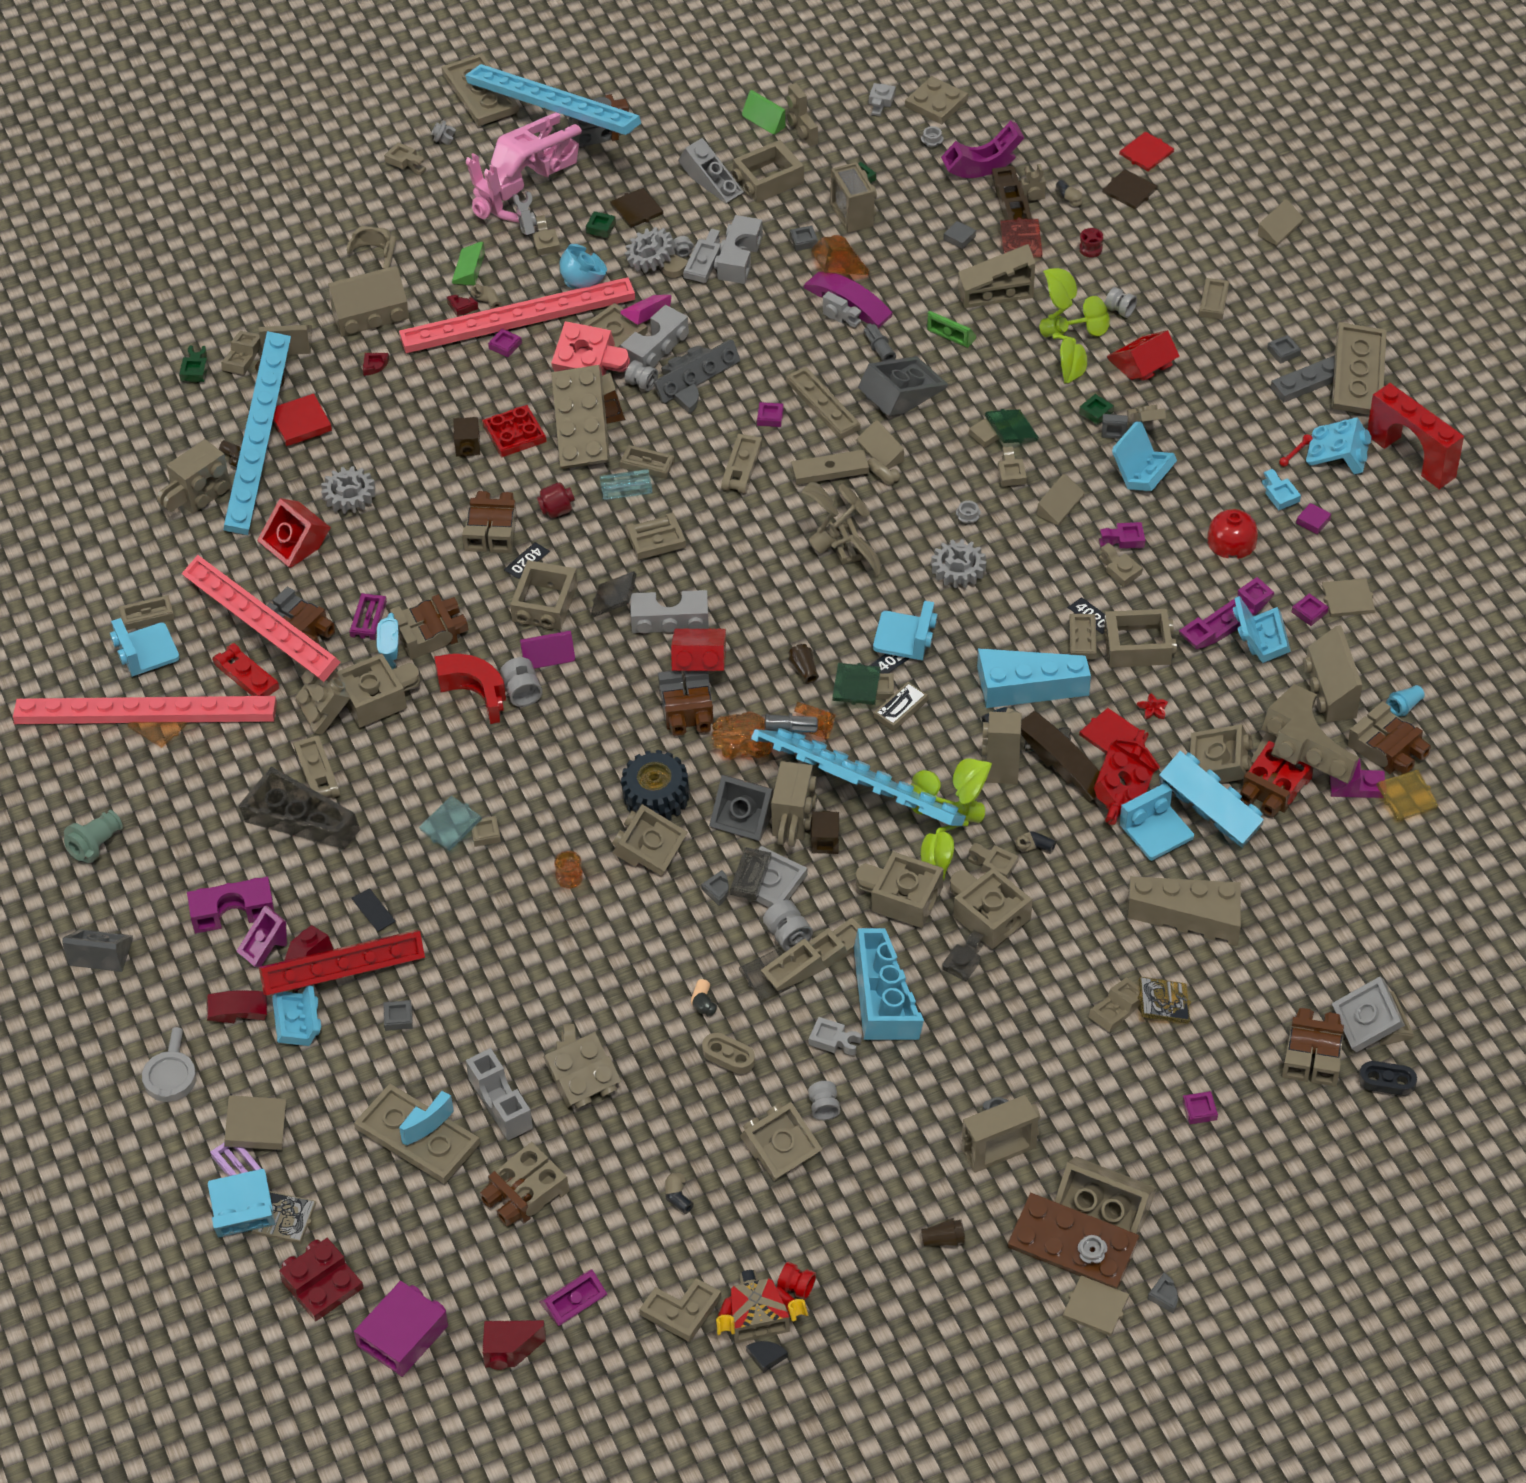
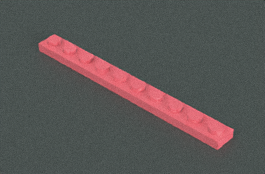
[399,277,635,353]
[182,555,341,682]
[13,696,277,724]

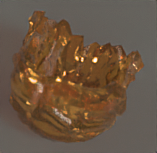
[712,712,773,760]

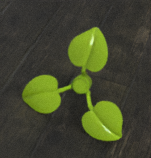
[1039,268,1110,384]
[910,758,992,880]

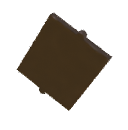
[1102,169,1158,209]
[610,188,664,228]

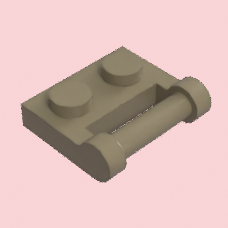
[625,512,686,560]

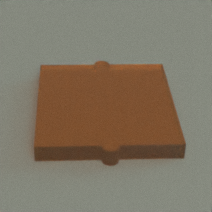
[127,722,189,748]

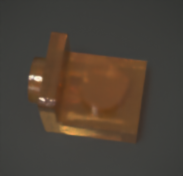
[794,702,836,739]

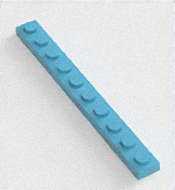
[465,64,641,135]
[223,331,291,535]

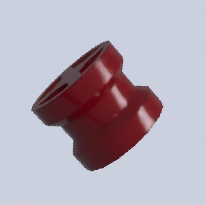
[1079,228,1103,258]

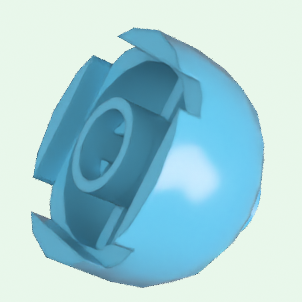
[559,244,607,289]

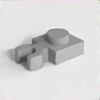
[823,291,861,327]
[808,1017,862,1055]

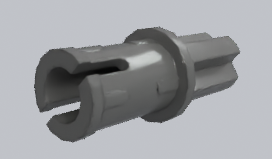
[864,323,896,361]
[764,713,818,733]

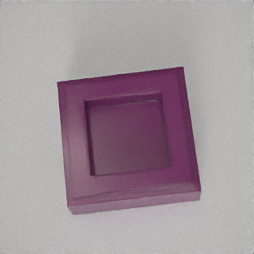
[488,329,522,358]
[757,402,784,427]
[1296,503,1332,535]
[1291,593,1329,626]
[1183,1091,1218,1125]

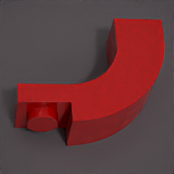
[434,654,506,724]

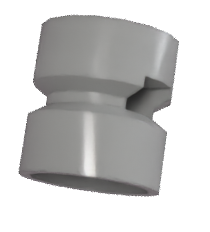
[500,657,543,707]
[763,899,813,951]

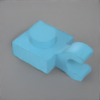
[1262,469,1301,510]

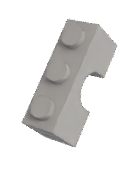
[714,215,763,284]
[620,305,689,367]
[630,590,709,633]
[466,1048,533,1141]

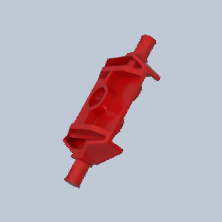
[1094,730,1160,825]

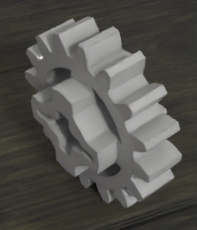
[625,227,676,273]
[321,466,376,514]
[931,539,986,588]

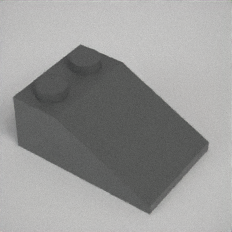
[858,356,948,416]

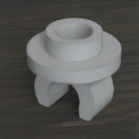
[431,120,456,145]

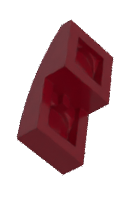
[207,990,267,1024]

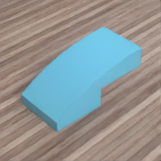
[399,1091,454,1145]

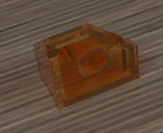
[812,235,869,275]

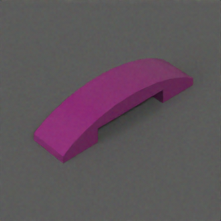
[804,272,893,329]
[1179,577,1274,649]

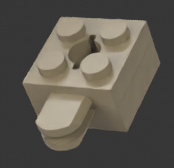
[157,439,231,514]
[337,654,420,728]
[771,761,817,847]
[856,851,943,928]
[950,867,1033,949]

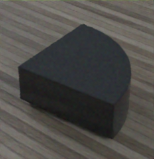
[746,1341,788,1373]

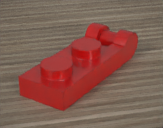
[212,643,279,696]

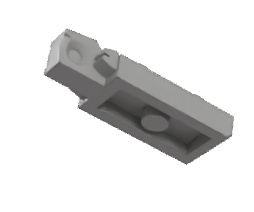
[683,229,721,283]

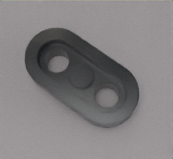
[1359,1061,1417,1095]

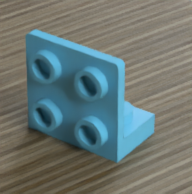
[1120,783,1194,861]
[208,1169,276,1238]

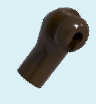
[219,440,241,468]

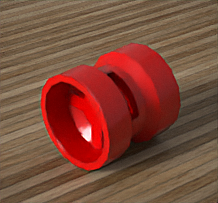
[777,1261,816,1300]

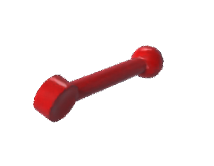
[1279,434,1313,467]

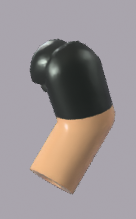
[691,979,717,1017]

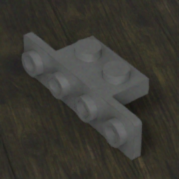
[654,339,740,403]

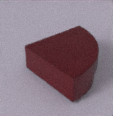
[447,295,479,317]
[363,353,389,376]

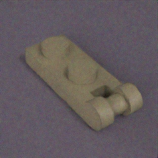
[1127,405,1166,424]
[721,434,762,494]
[293,735,340,804]

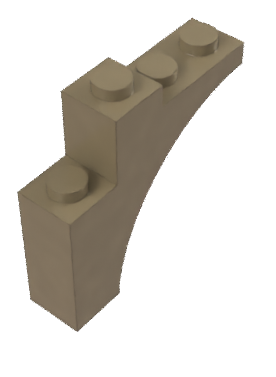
[1261,684,1359,784]

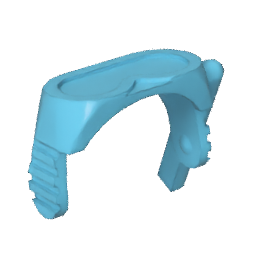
[377,613,398,669]

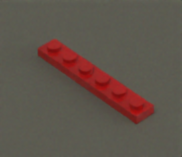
[259,930,425,996]

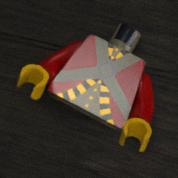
[716,1270,809,1343]

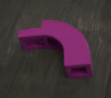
[941,120,1024,178]

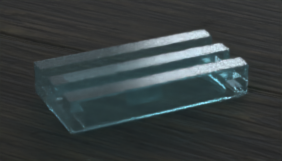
[600,469,652,500]

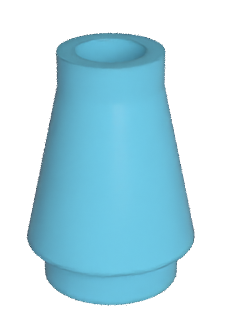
[1386,685,1425,717]

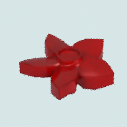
[1137,693,1168,719]

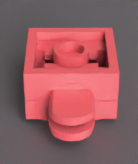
[551,321,630,376]

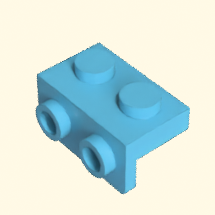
[272,985,321,1046]

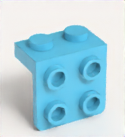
[1306,417,1371,474]
[1112,422,1177,491]
[1233,596,1291,663]
[873,601,938,661]
[110,618,180,677]

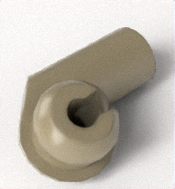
[470,284,502,309]
[867,458,900,485]

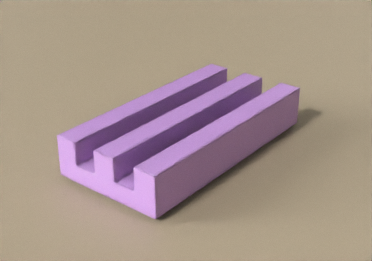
[210,1143,267,1177]

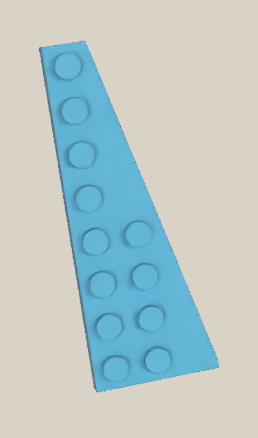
[751,728,966,826]

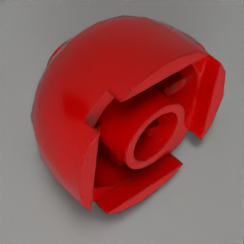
[1207,509,1258,559]

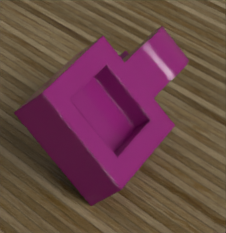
[1099,522,1146,549]

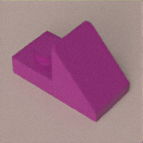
[1330,758,1386,798]
[236,906,287,967]

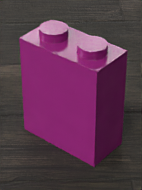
[354,1280,448,1377]

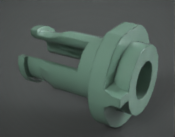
[64,810,123,863]

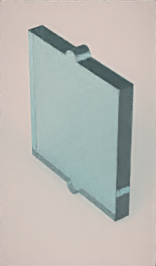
[419,796,482,851]

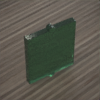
[985,409,1039,444]
[832,663,881,705]

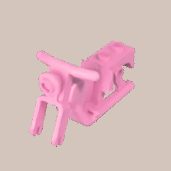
[466,112,582,223]

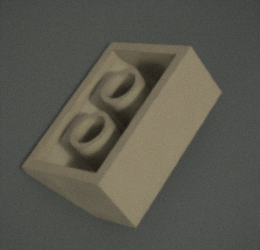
[328,266,410,337]
[1303,625,1362,723]
[1055,1156,1157,1235]

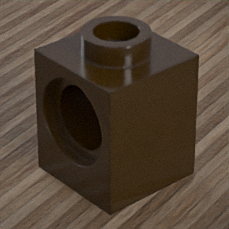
[453,417,480,457]
[811,811,839,854]

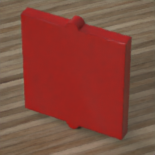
[1119,131,1174,171]
[1079,708,1139,754]

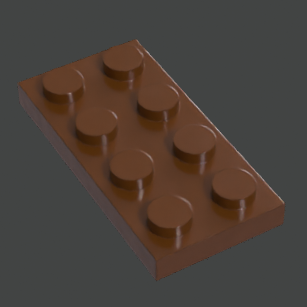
[1008,1192,1140,1289]

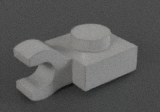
[869,83,896,116]
[513,191,536,235]

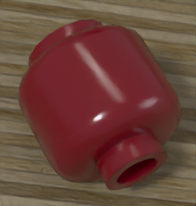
[537,482,575,519]

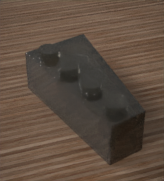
[238,767,361,849]

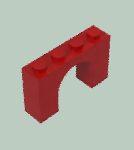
[1367,383,1464,490]

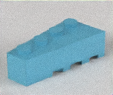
[977,649,1091,708]
[1159,751,1264,848]
[854,928,924,1040]

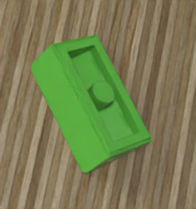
[742,90,786,135]
[452,242,485,286]
[927,311,976,348]

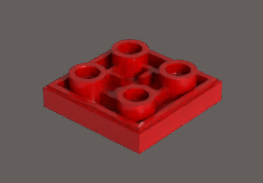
[273,393,332,446]
[482,405,547,458]

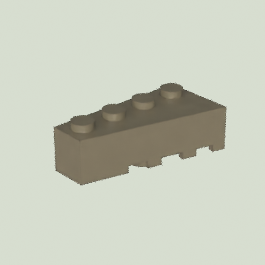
[1128,876,1241,946]

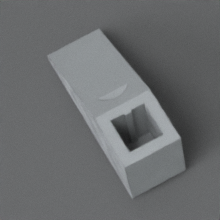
[678,138,744,204]

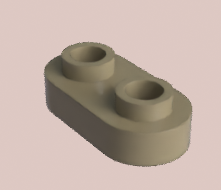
[702,1033,755,1074]

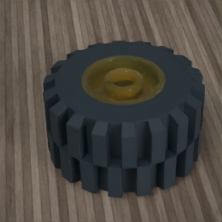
[621,750,690,820]

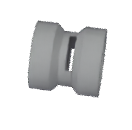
[1105,287,1137,318]
[625,360,658,391]
[808,1081,840,1121]

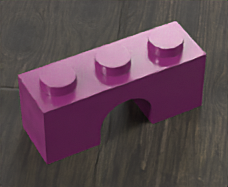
[187,876,275,934]

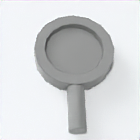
[142,1027,197,1102]

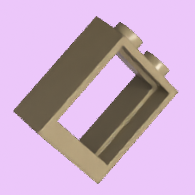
[731,140,804,203]
[510,560,578,630]
[1104,609,1177,668]
[962,1095,1040,1173]

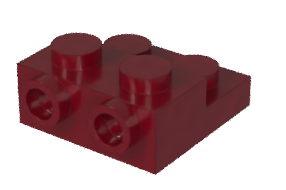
[279,1238,364,1322]

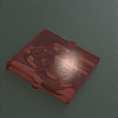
[1000,217,1043,257]

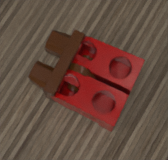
[1240,741,1314,817]

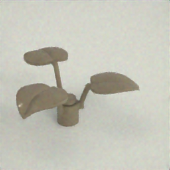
[801,482,881,577]

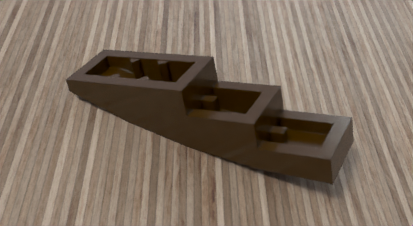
[991,165,1036,241]
[1021,710,1100,802]

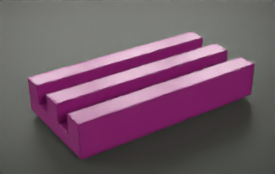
[349,593,387,640]

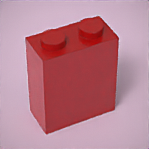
[671,629,726,671]

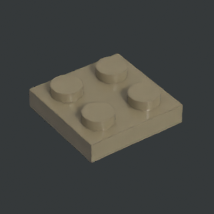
[905,76,968,125]

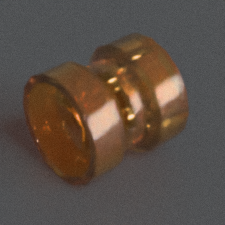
[554,851,583,889]

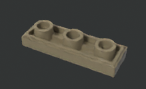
[791,450,869,485]

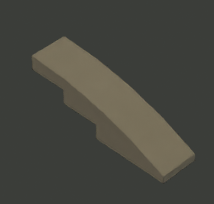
[761,917,862,991]

